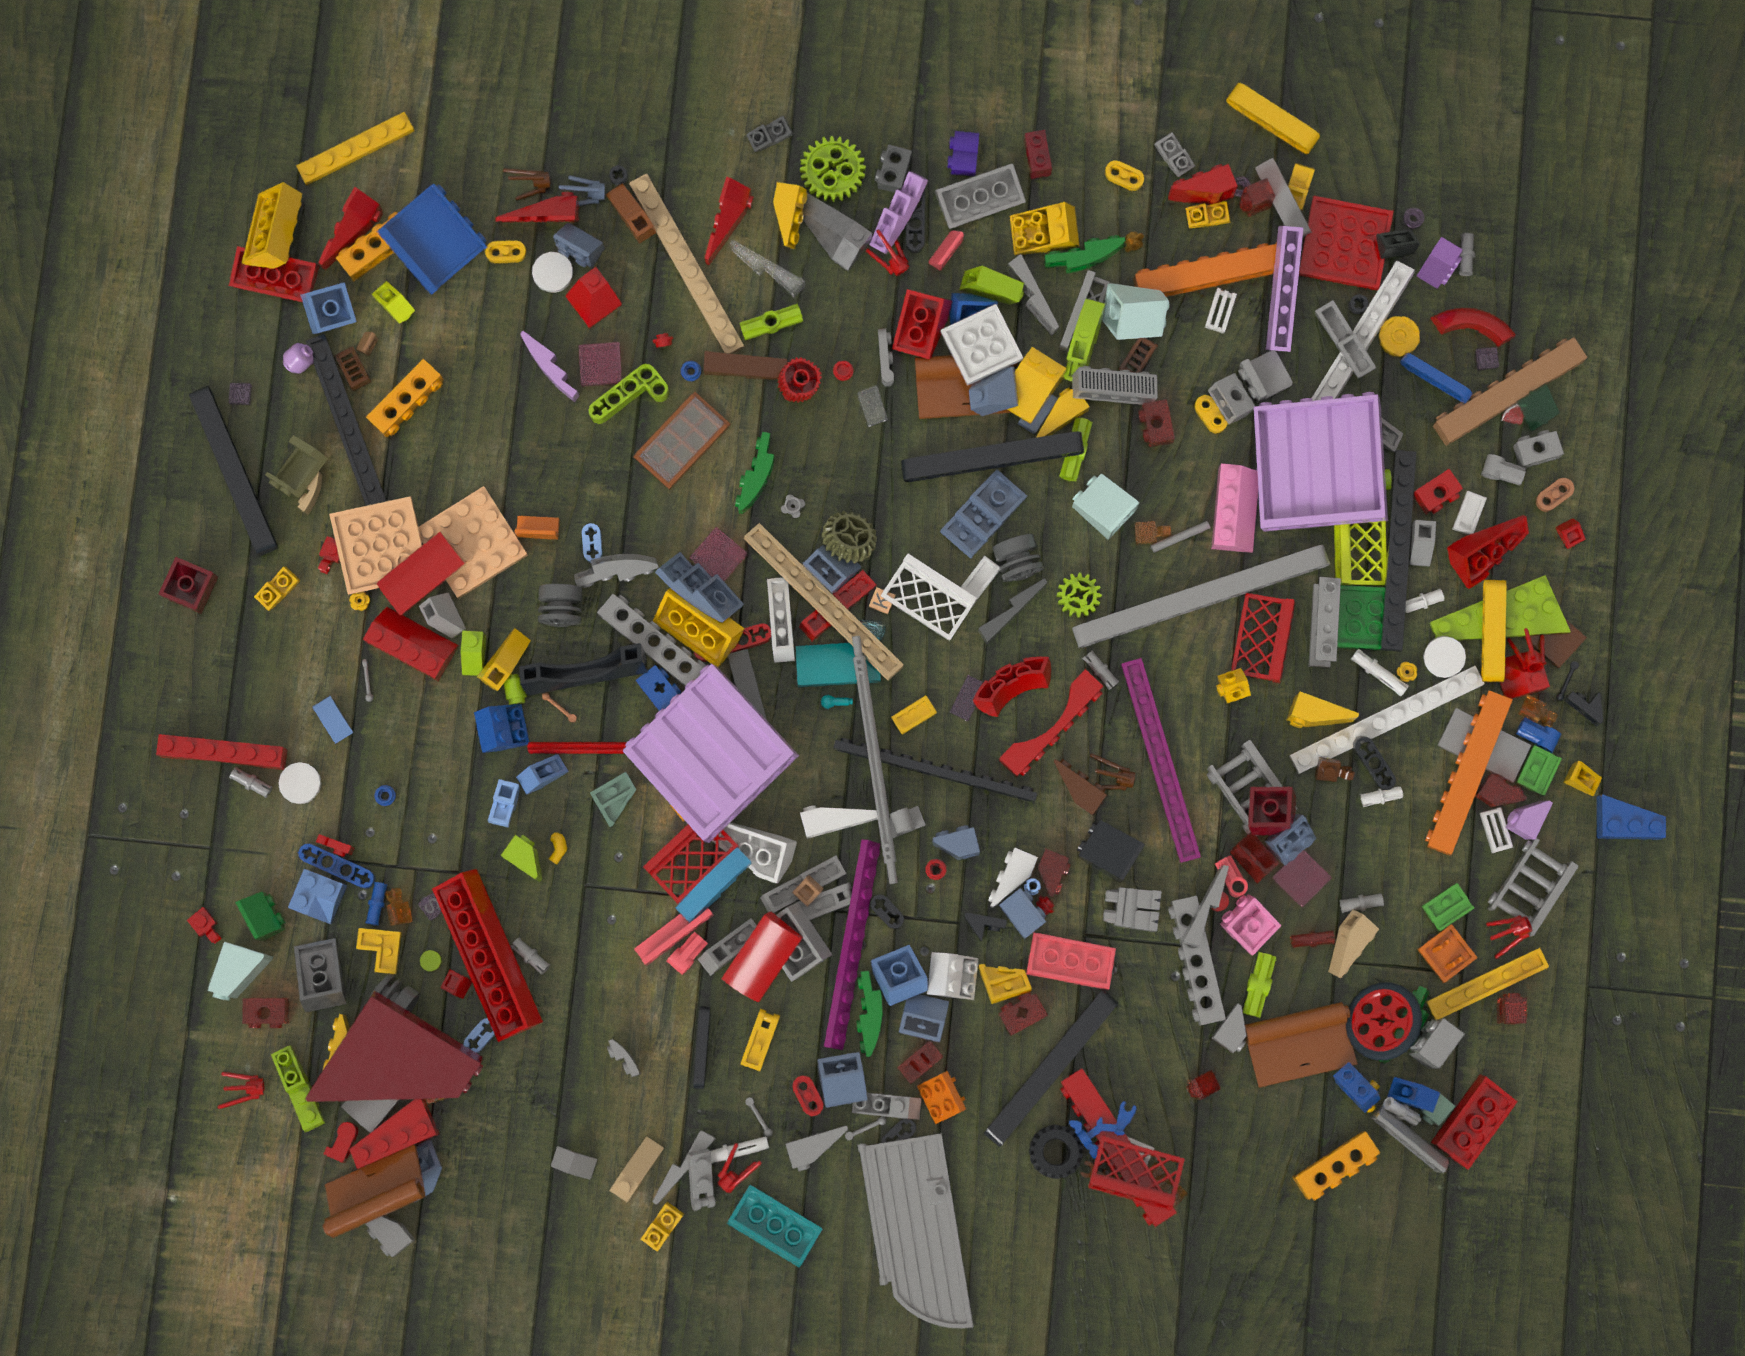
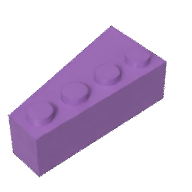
[1417,237,1463,289]

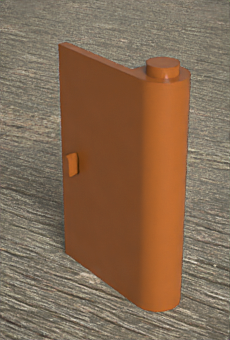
[915,355,1018,419]
[1245,1002,1357,1088]
[323,1145,426,1238]

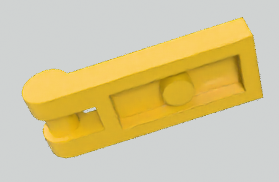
[741,1009,780,1071]

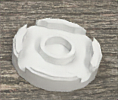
[532,252,573,293]
[1423,636,1466,678]
[279,762,321,804]

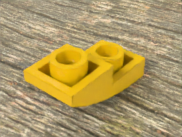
[1186,201,1231,228]
[254,567,301,611]
[641,1202,684,1252]

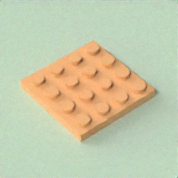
[418,486,528,599]
[329,496,423,595]

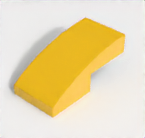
[1288,163,1315,210]

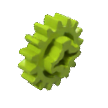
[1057,572,1102,618]

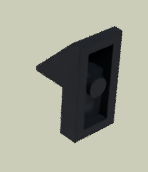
[1564,691,1603,726]
[964,912,1007,942]

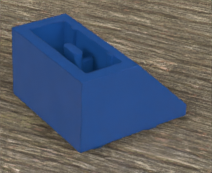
[474,704,529,753]

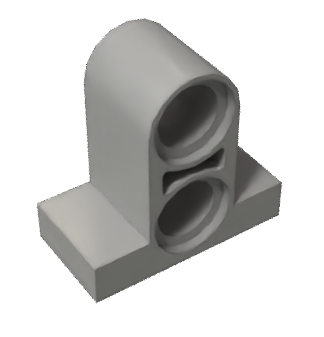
[890,806,925,838]

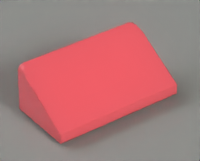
[929,231,964,271]

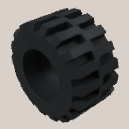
[1029,1125,1083,1179]

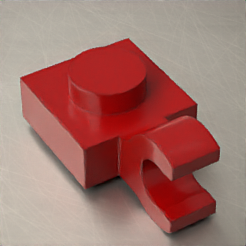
[318,536,340,575]
[187,907,222,944]

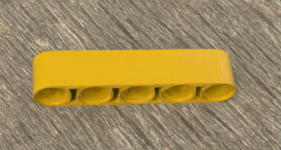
[1226,83,1320,154]
[1481,580,1506,682]

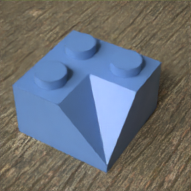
[301,282,356,334]
[288,869,347,924]
[871,945,928,1006]

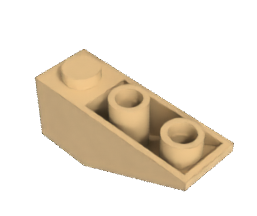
[1329,910,1379,978]

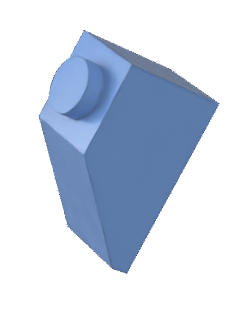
[516,754,568,794]

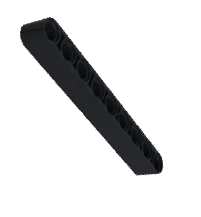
[189,386,278,557]
[901,432,1084,482]
[983,989,1119,1147]

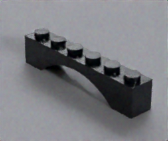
[519,643,648,696]

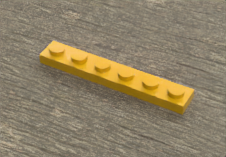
[296,111,414,186]
[1426,948,1549,1020]

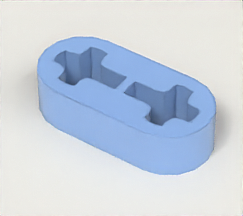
[582,523,603,563]
[464,1018,495,1053]

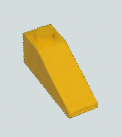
[1036,388,1089,438]

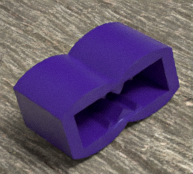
[948,131,979,176]

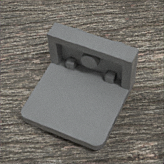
[1238,350,1293,404]

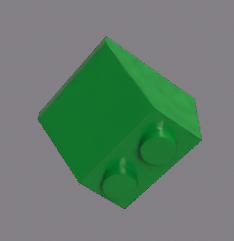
[235,892,286,941]

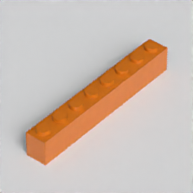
[1134,242,1277,297]
[1425,691,1513,856]

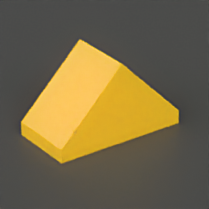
[1563,761,1602,797]

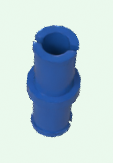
[365,882,387,926]

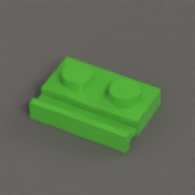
[1516,745,1562,796]
[1421,883,1474,932]

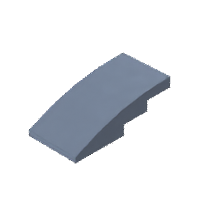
[940,470,1027,559]
[655,552,744,623]

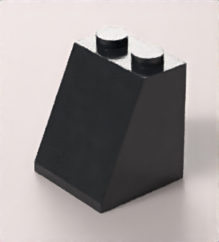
[1077,820,1145,883]

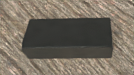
[1376,229,1420,259]

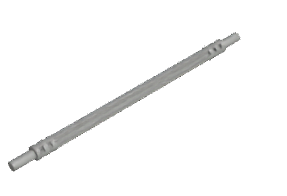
[852,636,898,884]

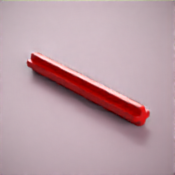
[527,742,627,754]

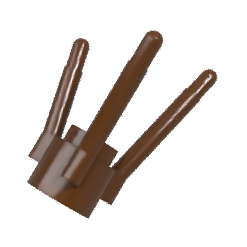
[503,168,550,200]
[1090,753,1135,791]

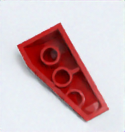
[496,192,579,222]
[1447,515,1529,589]

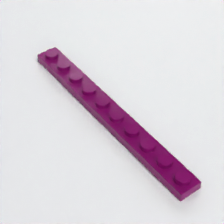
[1121,658,1201,863]
[824,839,880,1050]

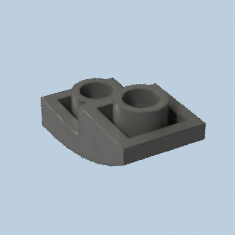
[746,116,794,152]

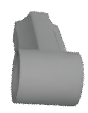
[1481,454,1526,486]

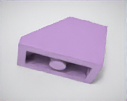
[1505,801,1553,840]

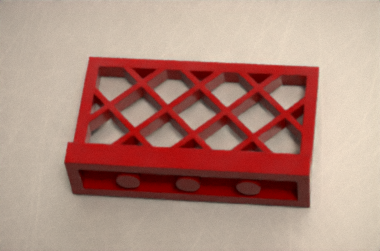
[1231,593,1295,684]
[643,824,739,905]
[1088,1136,1185,1211]

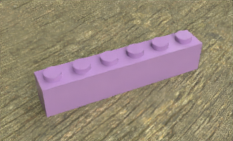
[1266,226,1303,352]

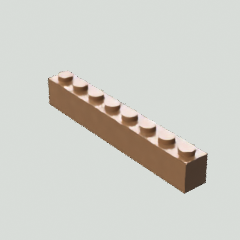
[1433,337,1588,446]

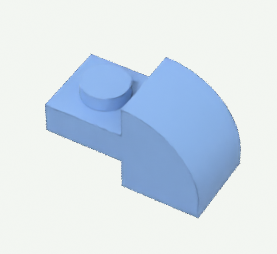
[488,779,519,828]

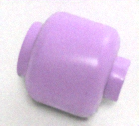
[283,343,314,373]

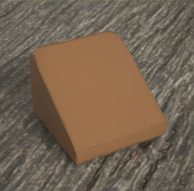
[356,332,378,356]
[792,875,823,907]

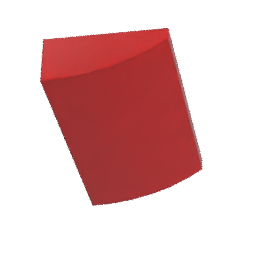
[229,246,320,302]
[376,531,467,616]
[721,912,803,1002]
[1431,1074,1518,1170]

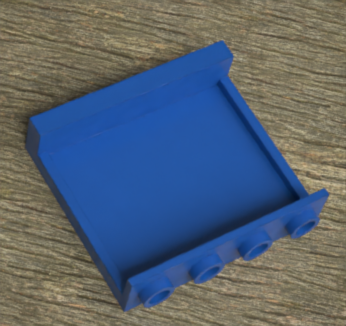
[376,184,487,295]

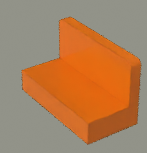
[515,516,560,539]

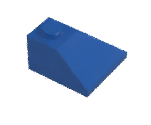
[949,293,998,325]

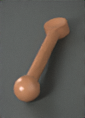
[542,692,577,723]

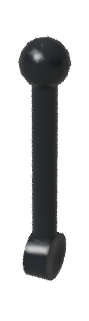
[1556,661,1579,701]

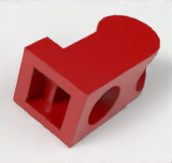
[323,1122,359,1163]

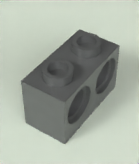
[875,144,912,193]

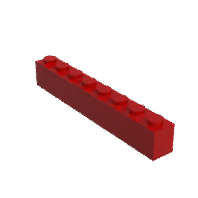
[1060,1069,1177,1227]

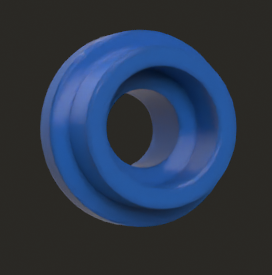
[681,361,701,381]
[375,785,396,806]

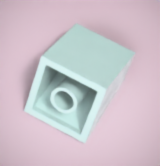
[1102,283,1169,340]
[1072,473,1139,540]
[208,942,273,1001]

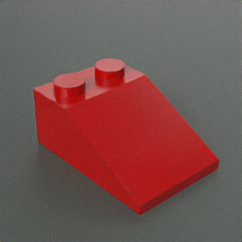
[892,289,952,359]

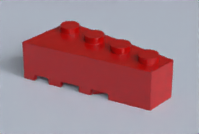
[349,1099,439,1169]

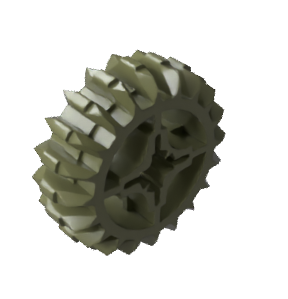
[821,511,877,564]

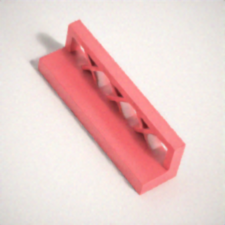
[634,908,714,966]

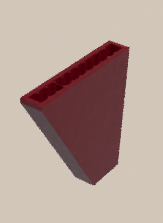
[305,990,483,1102]

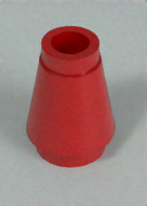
[925,859,946,880]

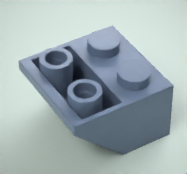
[553,223,605,268]
[803,545,862,595]
[1264,814,1317,866]
[932,825,980,860]
[999,888,1046,939]
[899,994,949,1043]
[818,1052,867,1108]

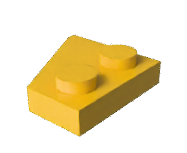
[978,964,1032,1004]

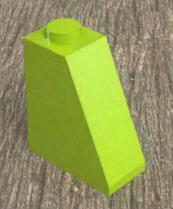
[959,266,1024,305]

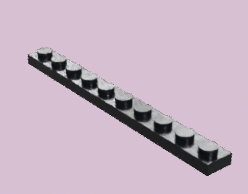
[305,334,387,506]
[1380,450,1416,652]
[833,738,1037,803]

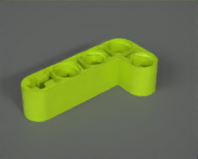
[588,364,669,424]

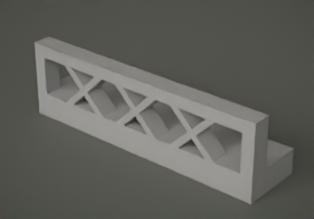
[1059,270,1110,353]

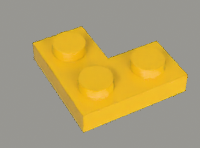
[356,928,402,974]

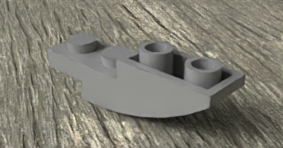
[574,554,659,588]

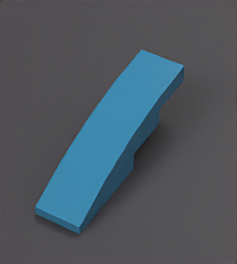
[676,847,752,923]

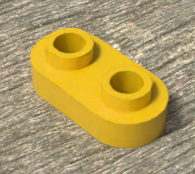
[1105,161,1144,191]
[485,241,527,263]
[1194,395,1227,433]

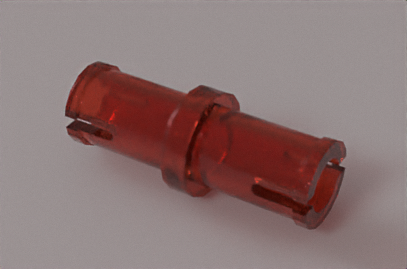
[1290,930,1335,948]

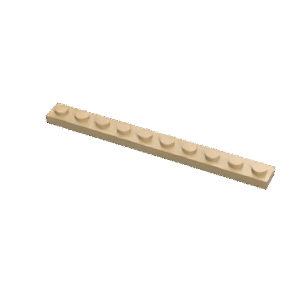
[629,173,744,354]
[744,523,904,681]

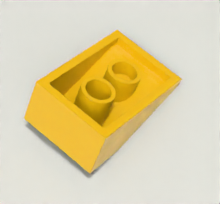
[1007,347,1067,424]
[1286,692,1359,728]

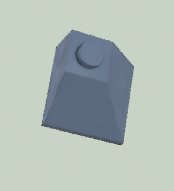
[969,366,1019,416]
[415,1139,442,1202]

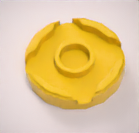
[1378,316,1420,357]

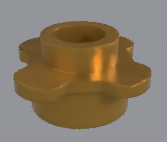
[1124,232,1144,252]

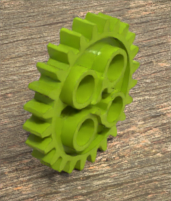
[800,136,866,202]

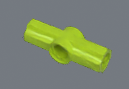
[740,304,803,340]
[1059,417,1093,482]
[1243,952,1276,1018]

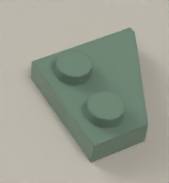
[590,772,636,827]

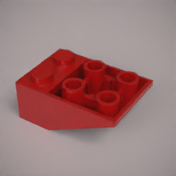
[1168,164,1238,205]

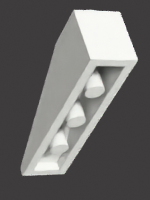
[767,578,795,663]
[800,805,878,839]

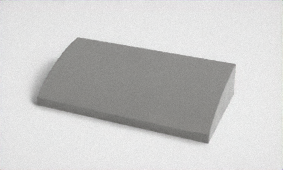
[935,163,1026,229]
[341,1099,401,1133]
[1370,1104,1449,1173]

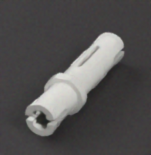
[1351,649,1409,696]
[710,1137,769,1163]

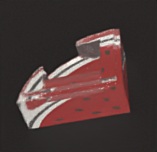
[1501,403,1526,425]

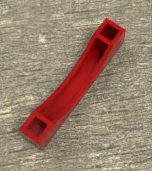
[999,669,1103,778]
[156,734,288,770]

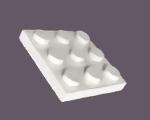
[941,304,1023,386]

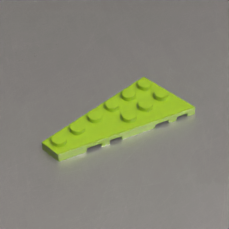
[1429,575,1571,641]

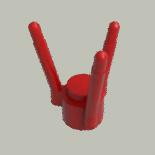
[866,229,909,276]
[1507,628,1546,672]
[1486,915,1533,959]
[218,1072,265,1109]
[718,1143,761,1193]

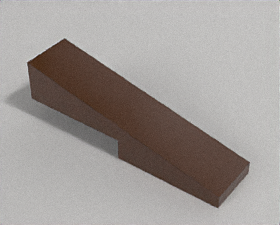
[704,351,787,380]

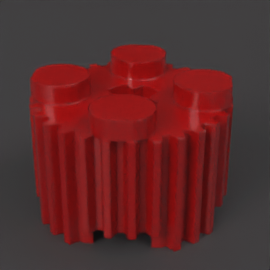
[778,357,822,403]

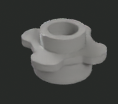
[781,495,805,518]

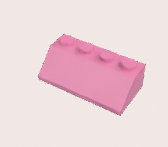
[1211,464,1258,553]

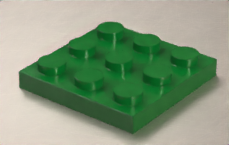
[1337,585,1385,650]

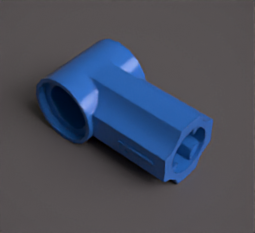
[1516,717,1562,753]

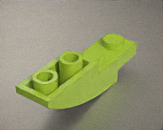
[1064,299,1106,381]
[271,1045,325,1132]

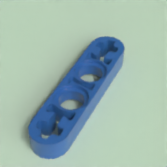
[1400,353,1472,403]
[298,844,375,889]

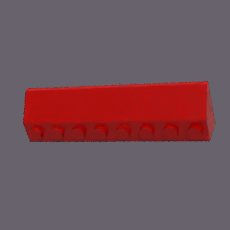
[432,869,543,1042]

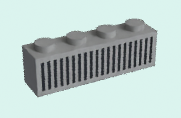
[1072,366,1158,405]

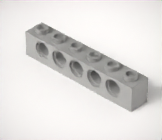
[597,594,706,686]
[1168,896,1226,1026]

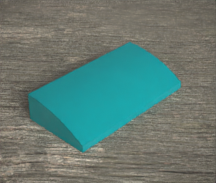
[796,643,881,687]
[727,1185,822,1268]

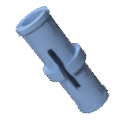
[1024,878,1041,895]

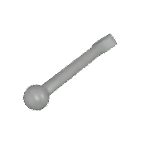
[362,659,373,702]
[746,1098,773,1137]
[845,1117,886,1140]

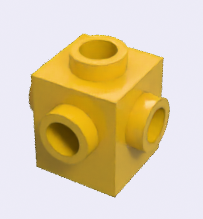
[1216,668,1251,703]

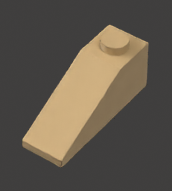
[610,1136,664,1202]

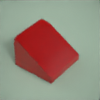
[1556,518,1586,549]
[440,969,472,999]

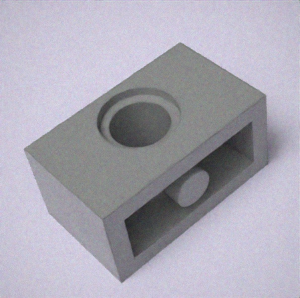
[1208,373,1255,424]
[1513,430,1564,468]

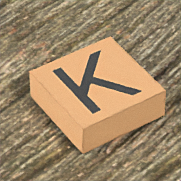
[869,587,896,615]

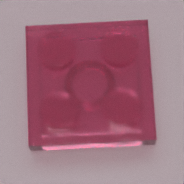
[579,342,622,387]
[689,527,748,581]
[1272,850,1332,908]

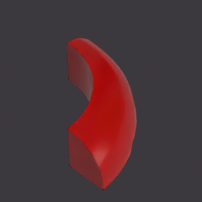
[1430,308,1516,347]
[973,657,1051,717]

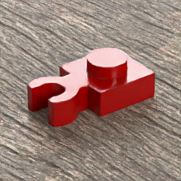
[316,834,354,857]

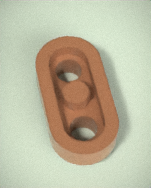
[1536,478,1574,512]

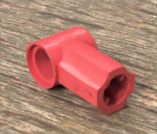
[1215,855,1248,898]
[666,931,708,975]

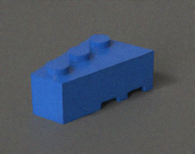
[1596,795,1666,840]

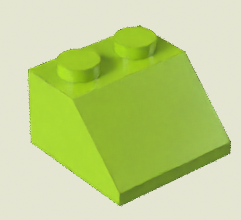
[501,835,542,882]

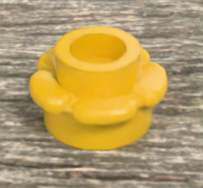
[350,591,370,611]
[1397,662,1417,682]

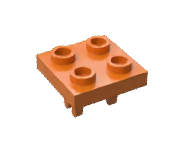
[1417,924,1477,983]
[917,1071,966,1124]

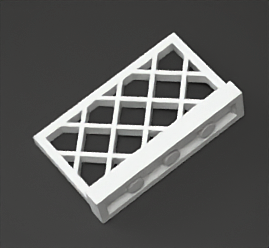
[881,554,977,641]

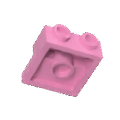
[1220,894,1281,956]

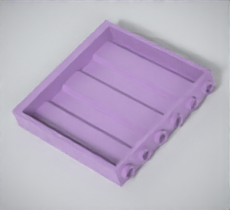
[1254,392,1388,531]
[623,664,799,843]

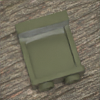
[265,435,328,498]

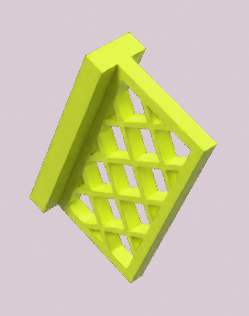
[1334,521,1387,586]

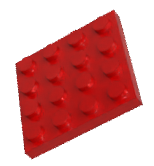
[1299,196,1393,291]

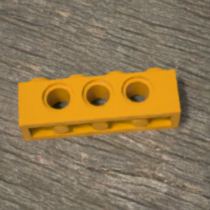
[336,211,400,282]
[366,359,444,438]
[1293,1131,1380,1200]

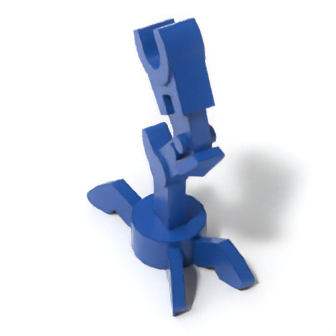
[1069,1101,1137,1159]

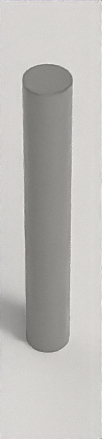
[1150,521,1210,553]

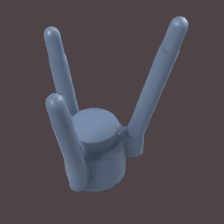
[559,176,604,206]

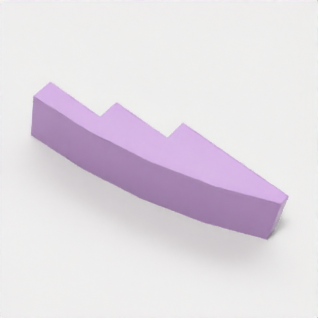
[870,172,928,254]
[520,331,579,402]

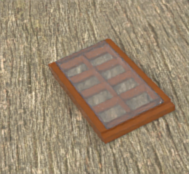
[633,392,731,490]

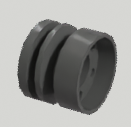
[993,534,1044,582]
[538,584,582,627]
[370,974,421,1012]

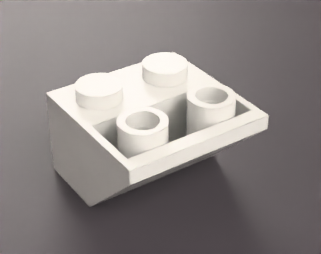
[927,952,979,1000]

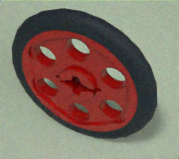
[1345,982,1422,1060]

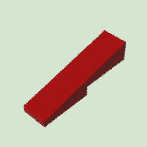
[799,570,876,642]

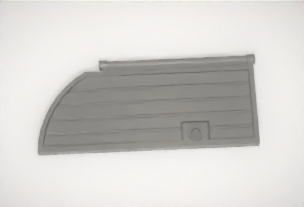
[858,1133,973,1328]

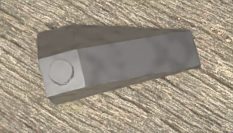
[802,193,872,271]

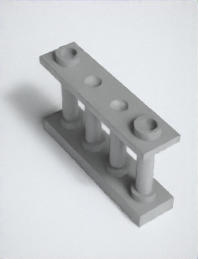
[1309,577,1341,668]
[1207,740,1298,838]
[1487,838,1579,937]

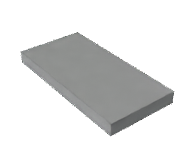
[1437,708,1531,783]

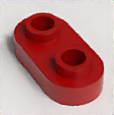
[793,1076,823,1116]

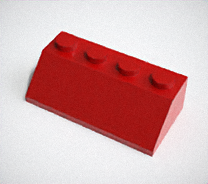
[363,607,459,682]

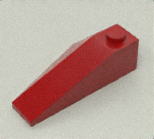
[705,176,754,265]
[318,187,383,270]

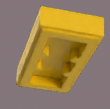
[891,695,937,735]

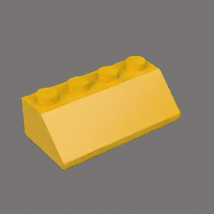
[242,182,302,269]
[653,588,744,668]

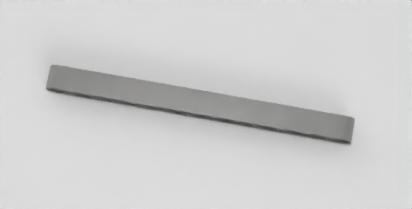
[1072,545,1330,648]

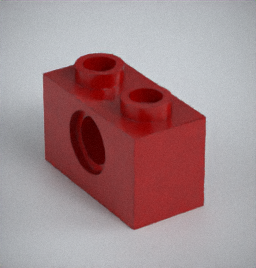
[1413,469,1463,515]

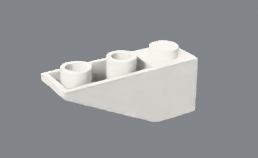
[988,848,1038,908]

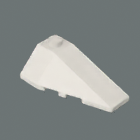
[712,822,797,883]

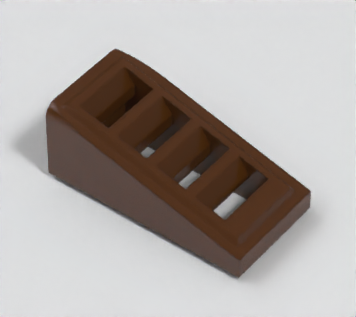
[1119,338,1159,373]
[335,346,372,391]

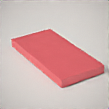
[1026,932,1116,990]

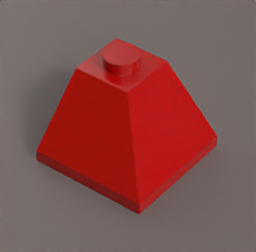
[565,267,622,329]
[1499,652,1550,699]

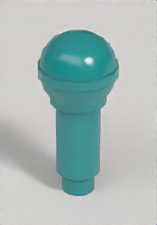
[821,695,853,709]

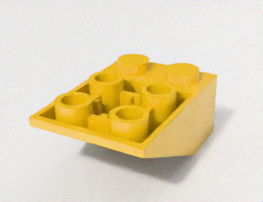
[1010,202,1079,255]

